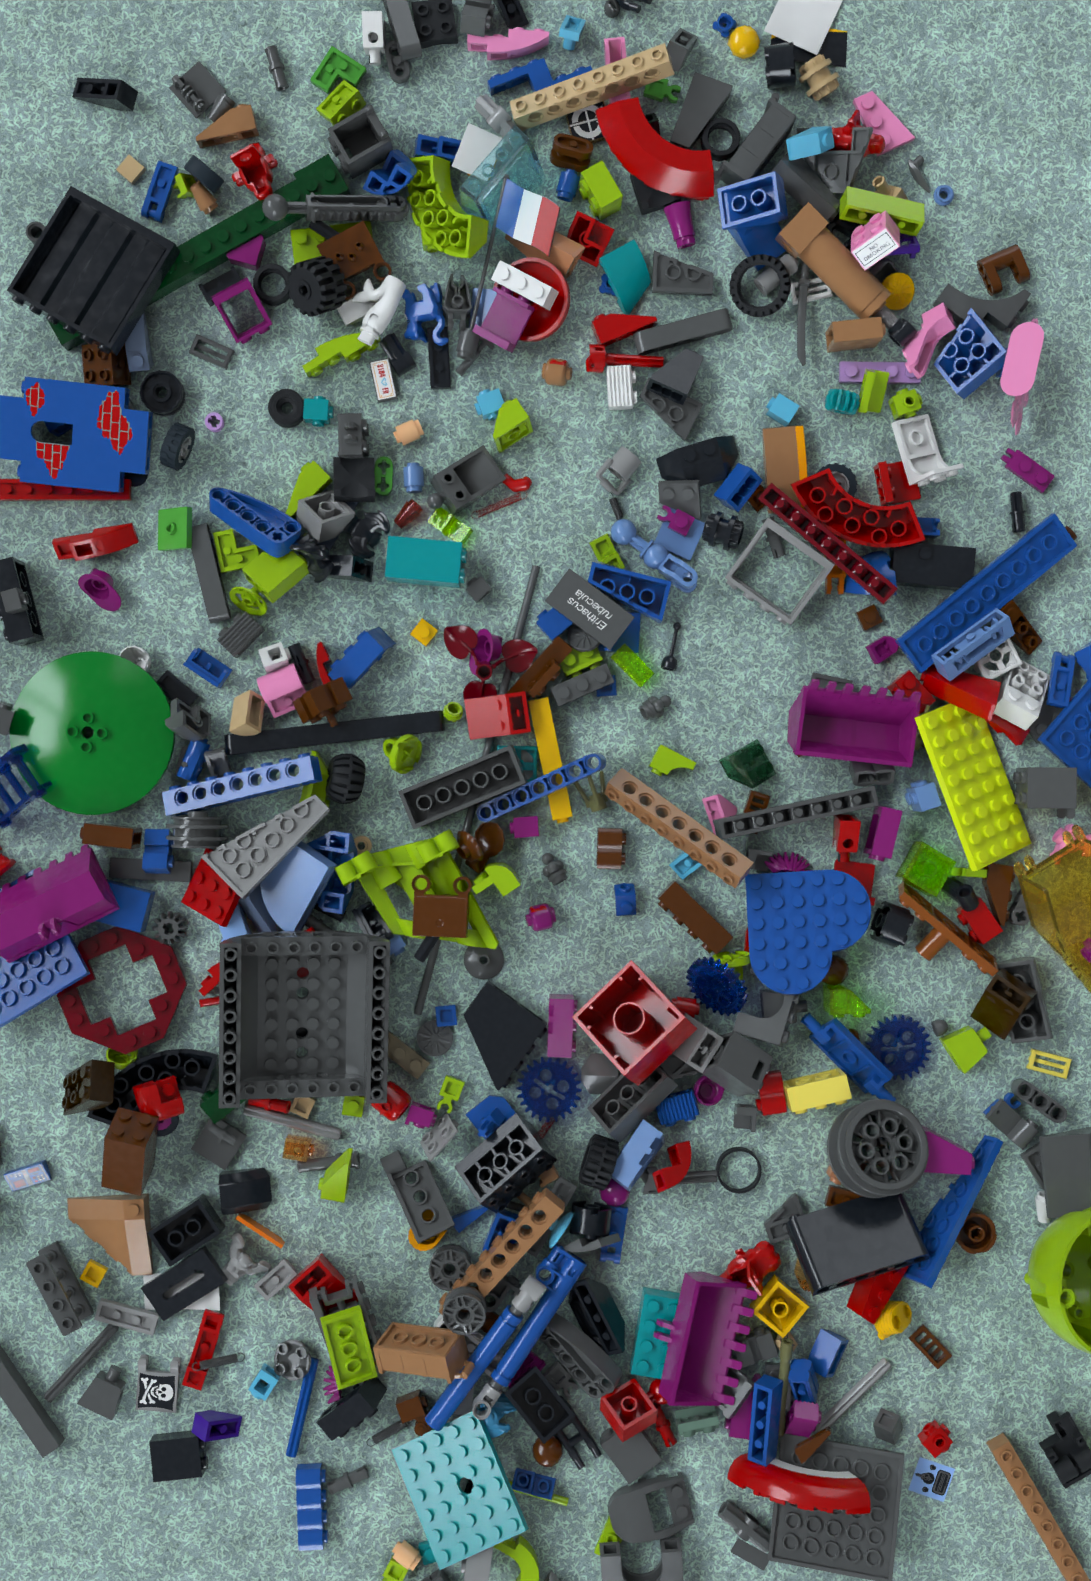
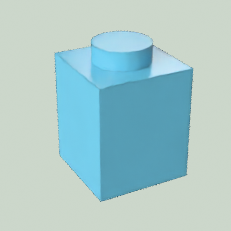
[766,393,800,426]

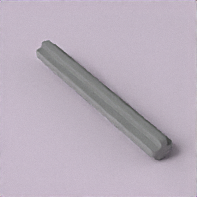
[243,1103,342,1140]
[816,1358,892,1432]

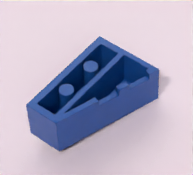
[328,627,396,690]

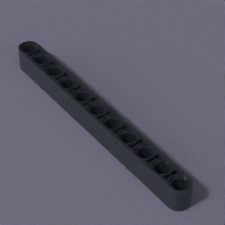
[224,710,445,755]

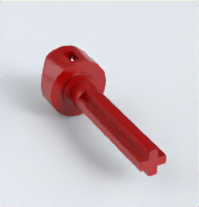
[586,344,664,373]

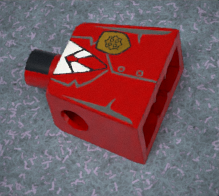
[832,814,861,863]

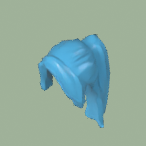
[479,1393,517,1438]

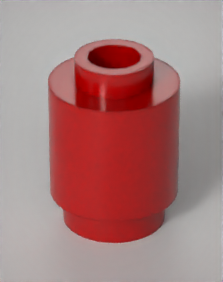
[671,996,700,1018]

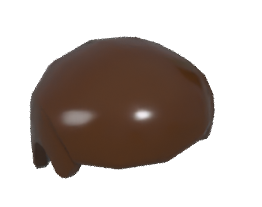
[822,954,849,986]
[532,1436,563,1467]

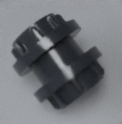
[702,511,744,551]

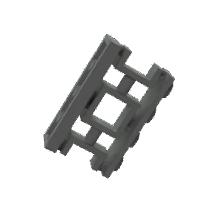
[309,1275,382,1351]

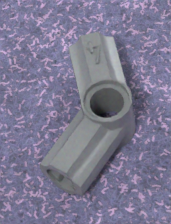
[474,94,527,150]

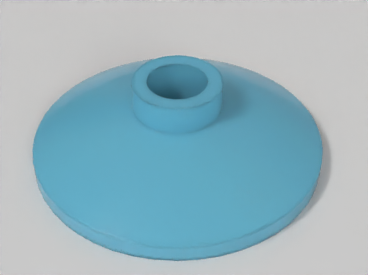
[548,1212,574,1248]

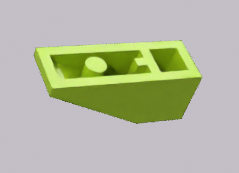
[285,460,333,519]
[318,1148,353,1203]

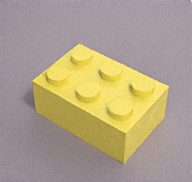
[783,1068,852,1114]

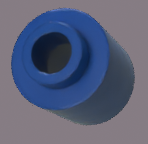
[556,169,580,202]

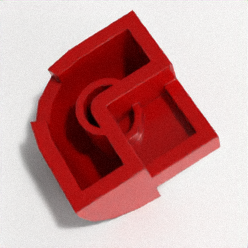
[567,211,615,267]
[132,1075,185,1121]

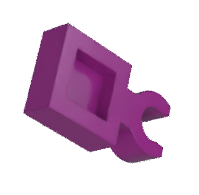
[657,505,695,537]

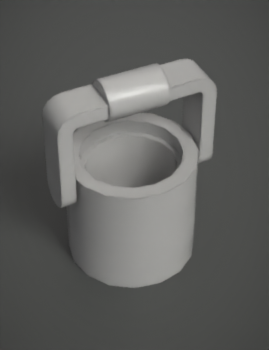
[596,446,641,495]

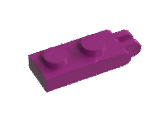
[1000,448,1055,494]

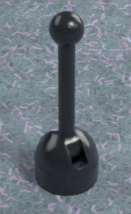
[661,622,681,671]

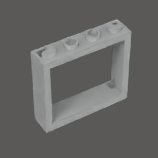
[725,517,835,625]

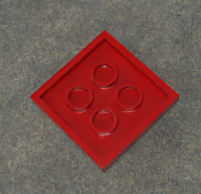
[181,848,240,927]

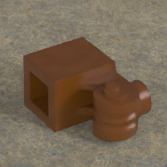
[395,1389,431,1436]

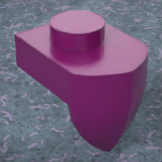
[865,636,899,664]

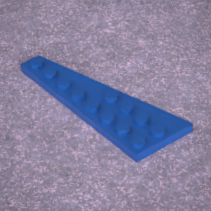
[903,1135,1003,1289]

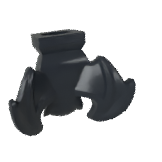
[343,510,390,559]
[289,532,334,583]

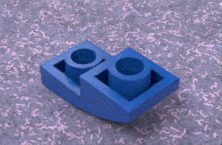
[512,1468,557,1500]

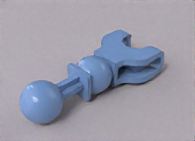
[611,519,698,593]

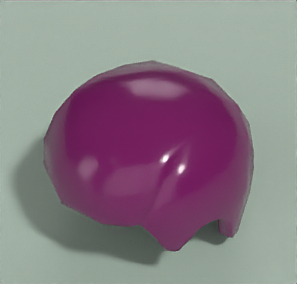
[693,1075,725,1106]
[599,1178,630,1207]

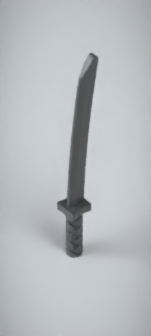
[797,262,811,366]

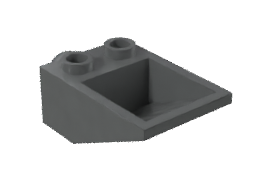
[427,445,506,516]

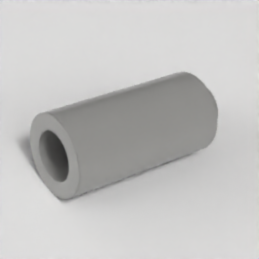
[754,254,799,296]

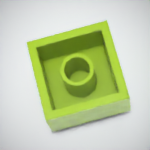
[579,160,623,221]

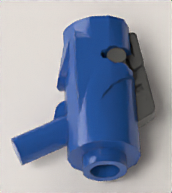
[176,738,211,781]

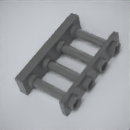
[26,1241,94,1336]

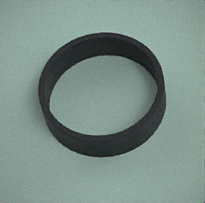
[716,1147,762,1194]

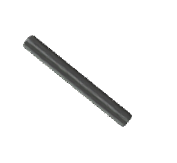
[44,1324,119,1403]

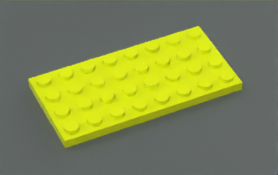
[914,703,1032,871]

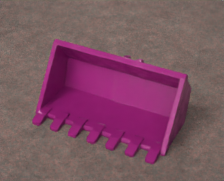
[787,679,922,768]
[0,844,120,963]
[653,1271,758,1406]

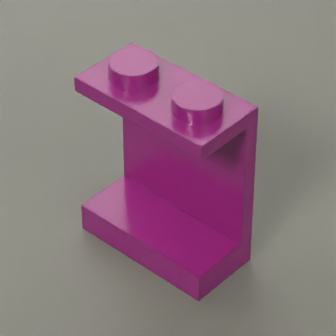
[472,286,535,353]

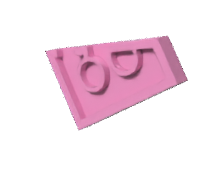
[853,91,915,157]

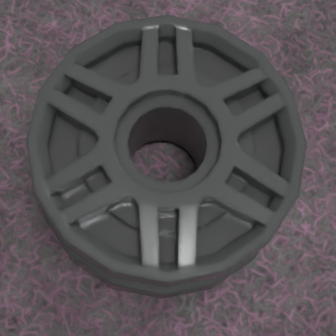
[428,1244,472,1291]
[442,1286,486,1335]

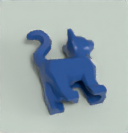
[402,282,449,346]

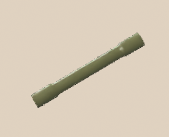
[778,1338,793,1436]

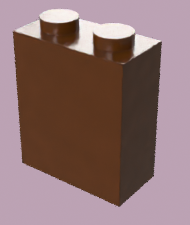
[80,822,143,849]

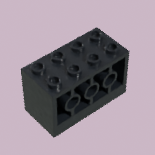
[454,1113,558,1213]

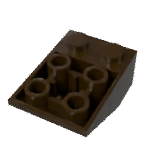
[970,968,1037,1040]
[62,1059,115,1115]

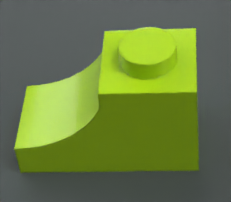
[649,744,696,777]

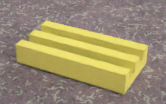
[1026,1048,1072,1079]

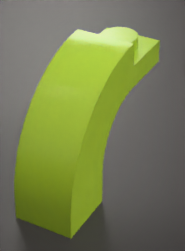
[493,1535,539,1581]

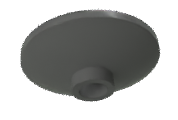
[464,945,504,980]

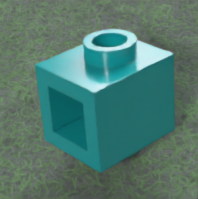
[303,396,334,427]

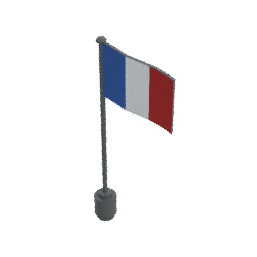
[456,174,560,360]

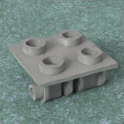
[420,1112,459,1162]

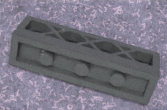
[527,1175,578,1258]

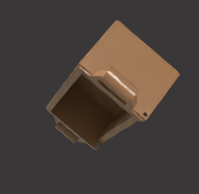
[373,1322,475,1384]

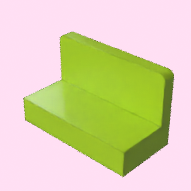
[857,368,889,413]

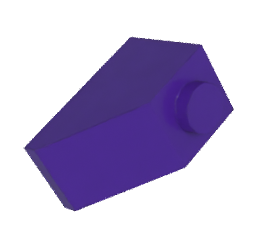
[191,1410,242,1442]

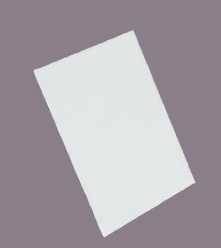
[764,0,843,55]

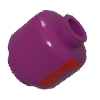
[525,903,556,932]

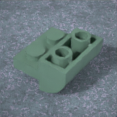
[674,1406,719,1437]

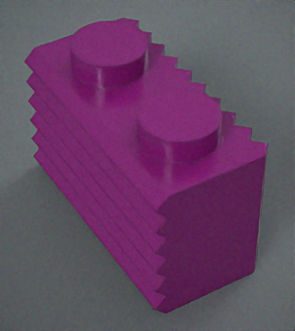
[785,1400,822,1438]

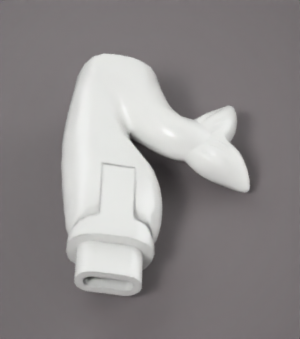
[352,275,406,346]

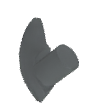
[908,155,931,193]

